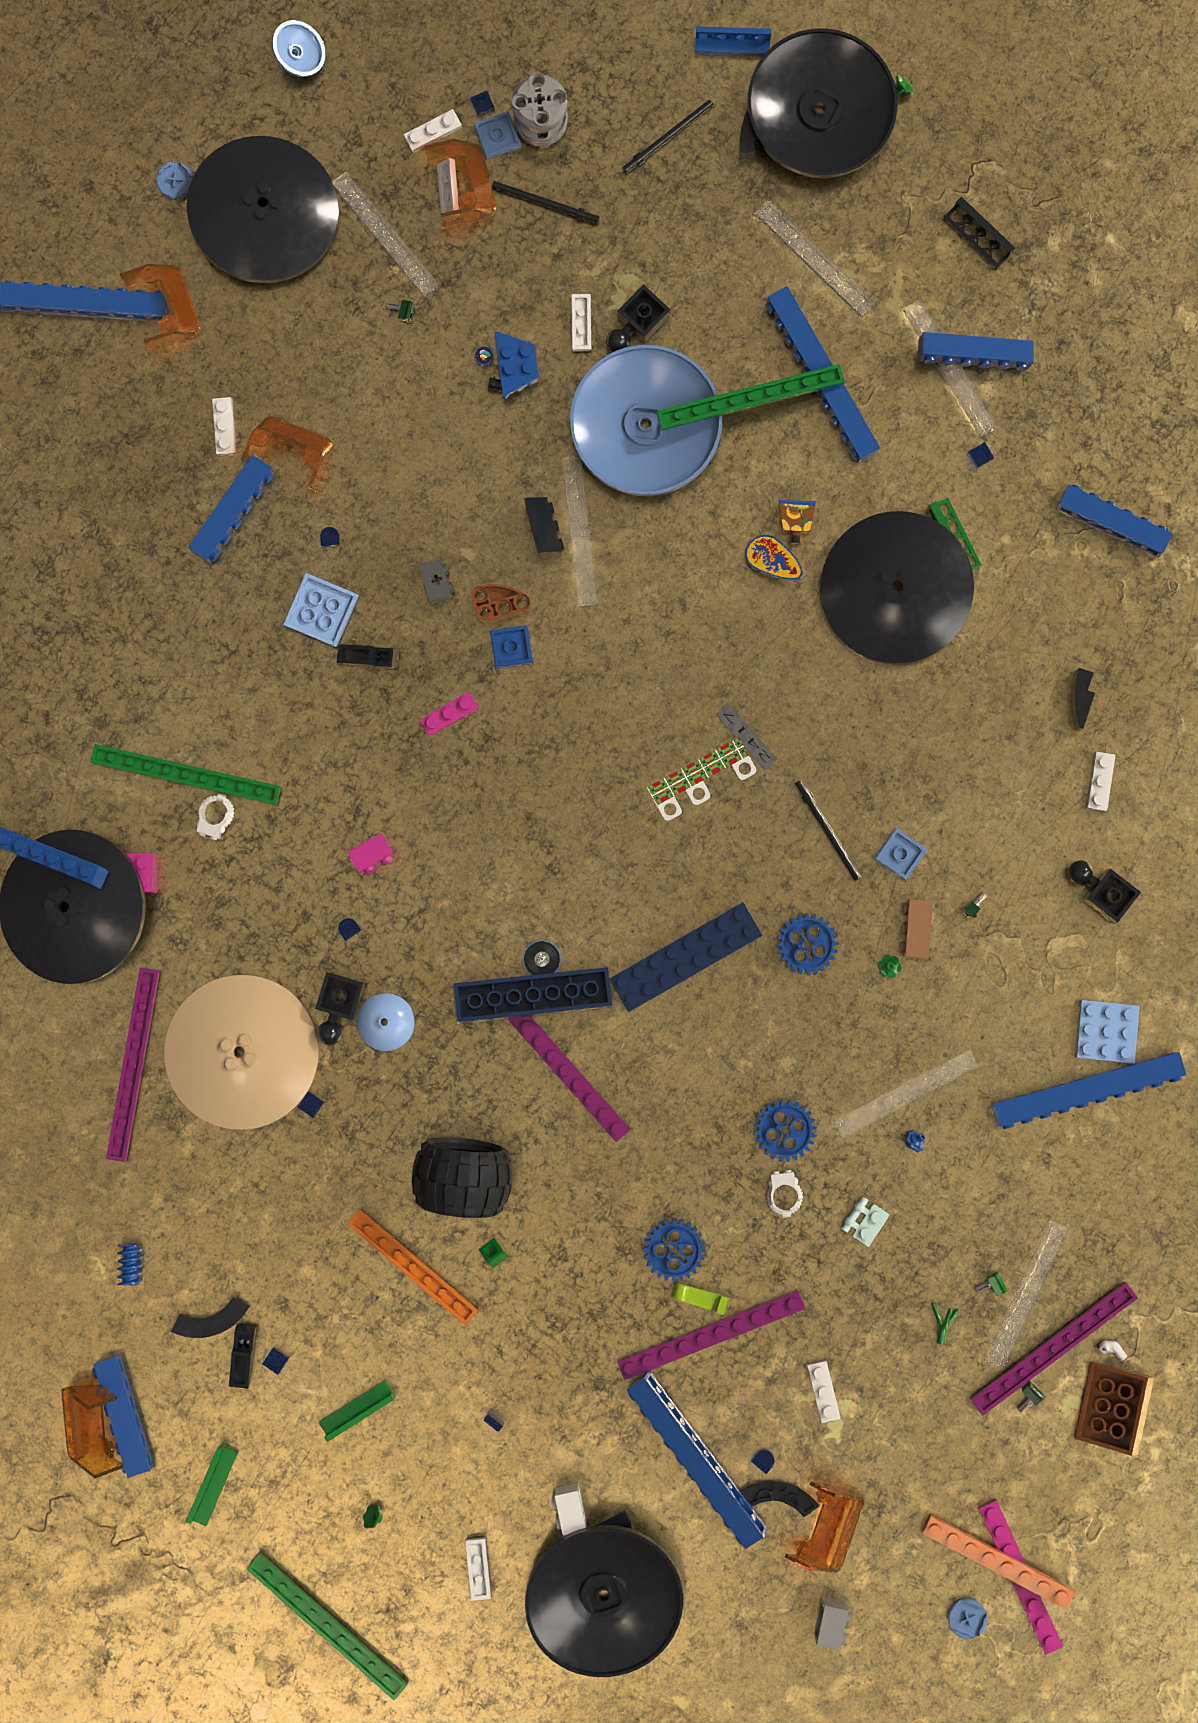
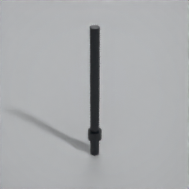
[622,99,713,174]
[492,181,600,224]
[795,779,861,881]

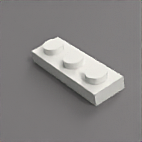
[403,109,462,153]
[437,158,459,220]
[572,294,591,352]
[212,397,236,456]
[1087,752,1115,812]
[807,1360,841,1423]
[465,1537,491,1601]

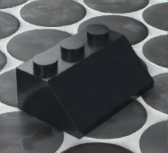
[524,497,564,561]

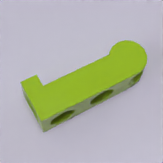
[671,1282,729,1315]

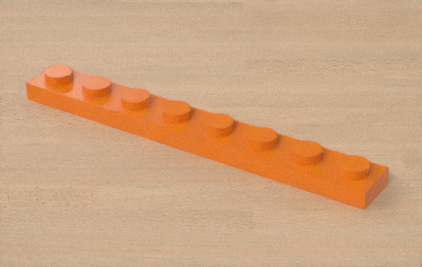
[348,1209,478,1326]
[922,1514,1075,1610]

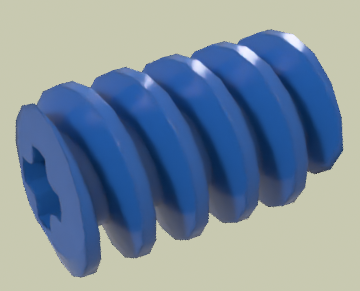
[117,1244,143,1285]

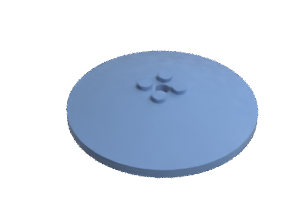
[570,345,722,496]

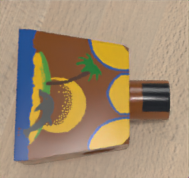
[778,500,816,545]

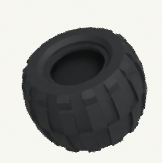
[411,1138,513,1218]

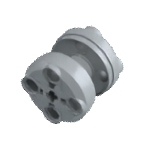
[512,73,568,148]

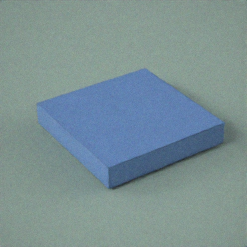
[473,111,521,160]
[874,828,928,881]

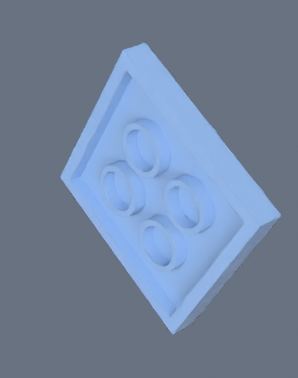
[283,573,359,648]
[1076,1000,1140,1064]

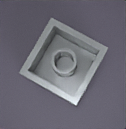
[813,1596,851,1651]

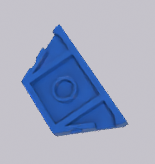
[494,331,539,399]

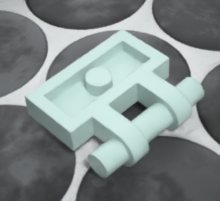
[841,1196,890,1247]

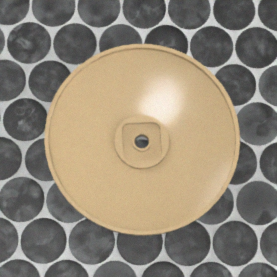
[164,975,319,1130]

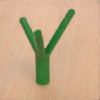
[931,1302,959,1345]

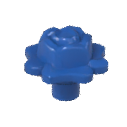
[906,1130,926,1153]

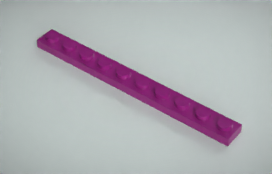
[106,968,160,1162]
[508,1016,631,1142]
[970,1282,1138,1416]
[617,1290,805,1380]

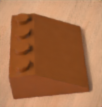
[1075,1362,1154,1456]

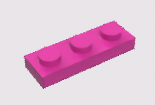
[420,692,479,737]

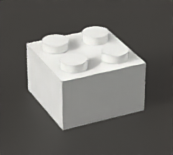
[552,1483,586,1535]

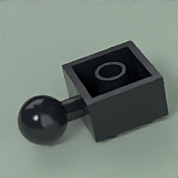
[606,284,671,352]
[1068,860,1141,924]
[315,972,366,1046]

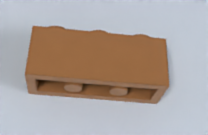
[900,899,933,959]

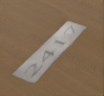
[716,704,777,770]

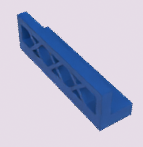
[695,26,771,56]

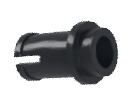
[487,376,502,392]

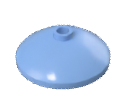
[272,20,325,77]
[357,993,415,1051]

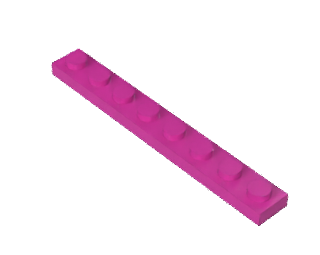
[978,1499,1063,1655]

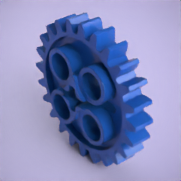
[776,913,839,976]
[754,1099,817,1162]
[643,1218,706,1282]

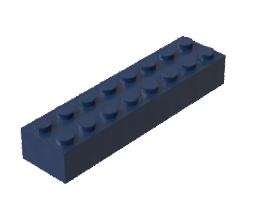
[609,902,763,1012]
[453,967,612,1024]

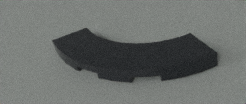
[170,1297,250,1338]
[739,1480,819,1517]

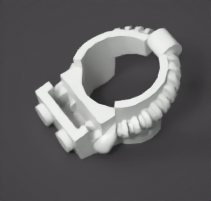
[196,793,234,841]
[766,1170,803,1218]

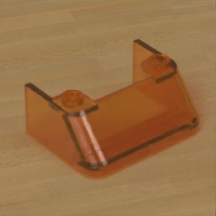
[425,139,496,228]
[120,264,201,352]
[241,416,334,494]
[62,1385,123,1479]
[785,1481,864,1572]

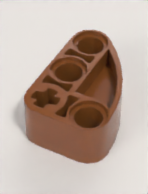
[471,584,531,624]

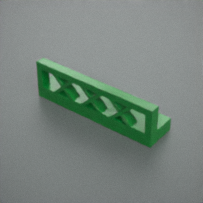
[927,498,982,570]
[319,1380,396,1442]
[185,1444,238,1526]

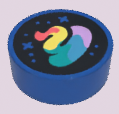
[475,346,494,367]

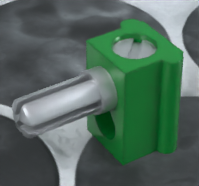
[975,1272,1007,1296]

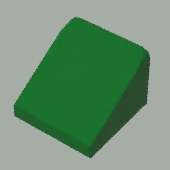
[479,1238,508,1268]

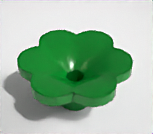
[896,75,913,95]
[877,955,901,978]
[363,1505,382,1529]

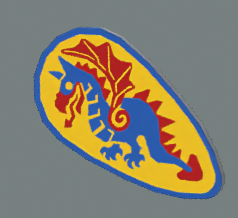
[745,535,803,581]

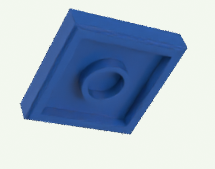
[490,625,533,669]

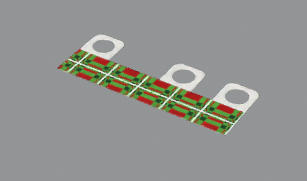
[647,737,756,821]

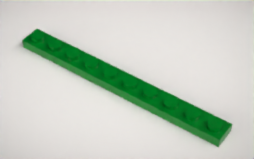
[657,364,845,431]
[90,744,281,805]
[246,1552,408,1701]

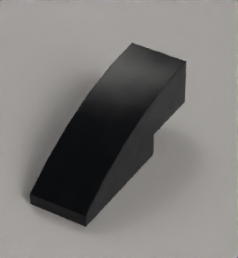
[739,110,757,160]
[336,644,400,670]
[1071,668,1095,731]
[229,1323,257,1389]

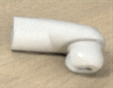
[1099,1340,1127,1361]

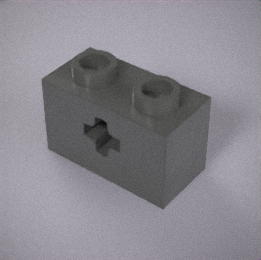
[419,559,454,605]

